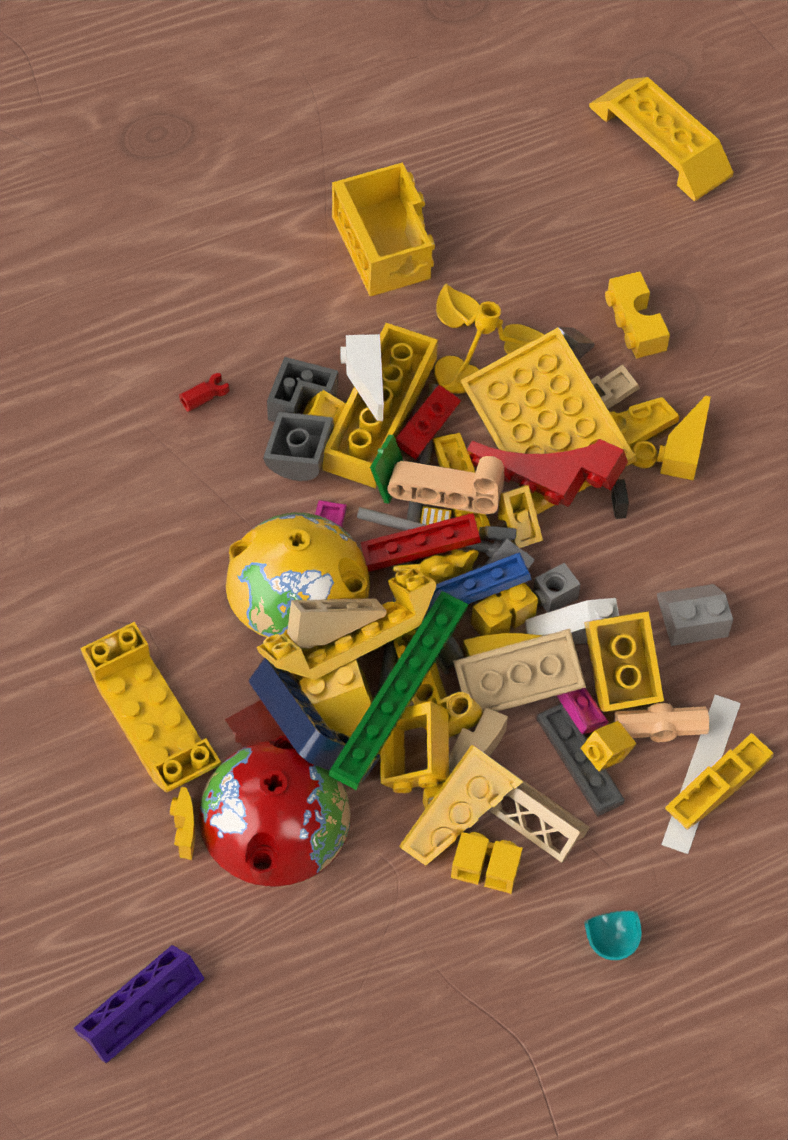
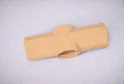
[615,703,709,742]

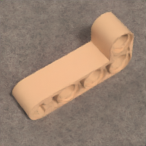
[387,456,504,514]

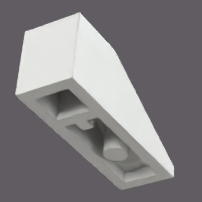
[340,334,384,421]
[525,598,619,644]

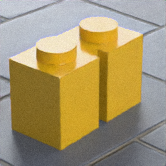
[471,582,538,636]
[451,832,523,894]

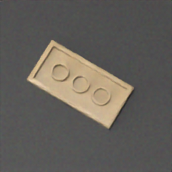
[453,628,586,712]

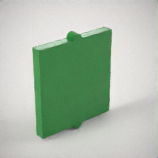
[370,434,404,504]

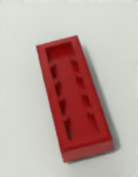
[395,385,462,460]

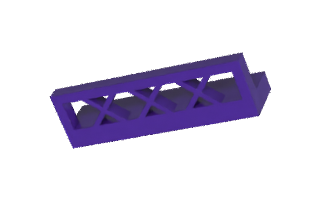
[74,945,205,1063]

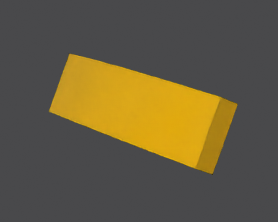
[433,433,490,539]
[665,733,774,830]

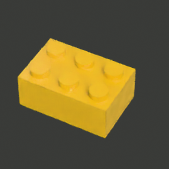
[584,611,664,712]

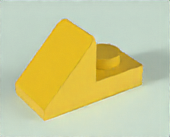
[498,485,543,548]

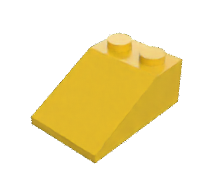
[299,659,380,755]

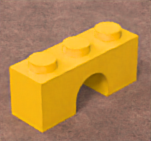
[605,271,670,359]

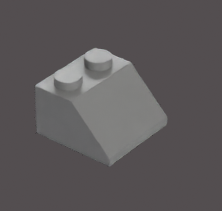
[657,584,733,646]

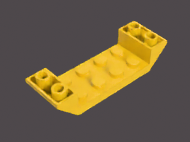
[589,77,734,201]
[256,568,436,680]
[81,622,221,793]

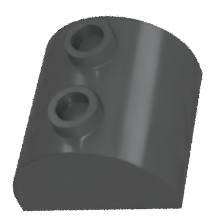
[263,412,334,481]

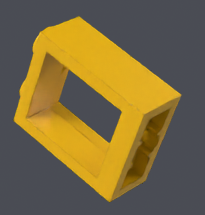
[380,701,449,793]

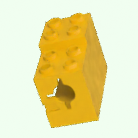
[332,162,435,297]

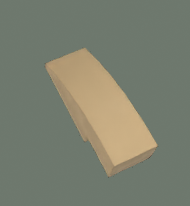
[438,708,508,784]

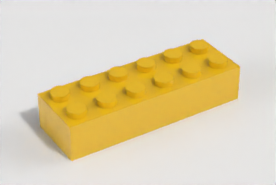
[323,323,438,489]

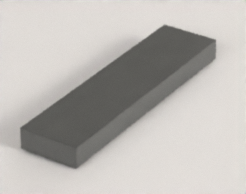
[537,704,625,817]

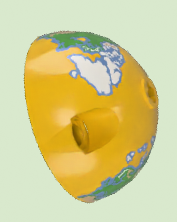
[226,512,370,642]

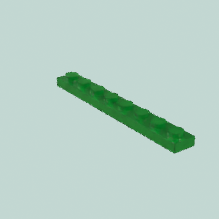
[329,591,468,790]

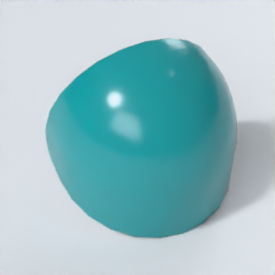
[584,910,642,960]

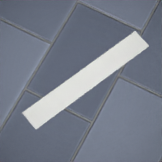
[662,695,741,854]

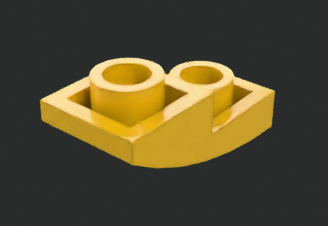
[170,787,195,860]

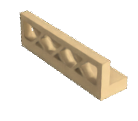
[489,758,590,863]

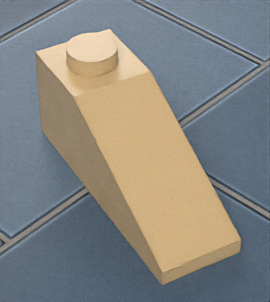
[287,598,386,648]

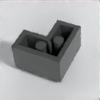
[267,357,338,422]

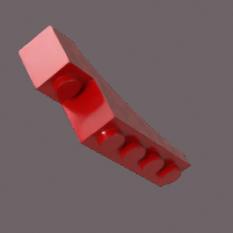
[467,439,628,507]

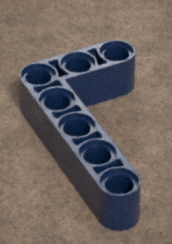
[248,657,381,783]

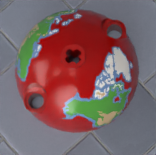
[199,735,351,887]

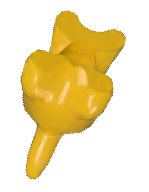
[393,549,479,584]

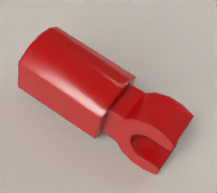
[179,373,230,412]

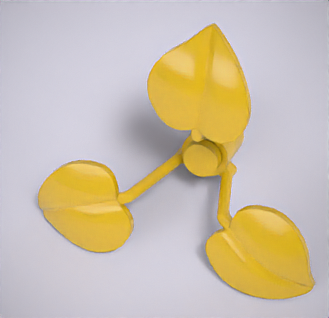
[434,284,544,394]

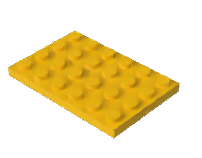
[460,328,637,515]

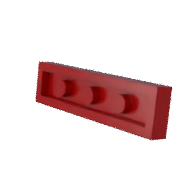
[360,513,481,572]

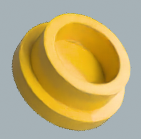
[631,441,658,468]

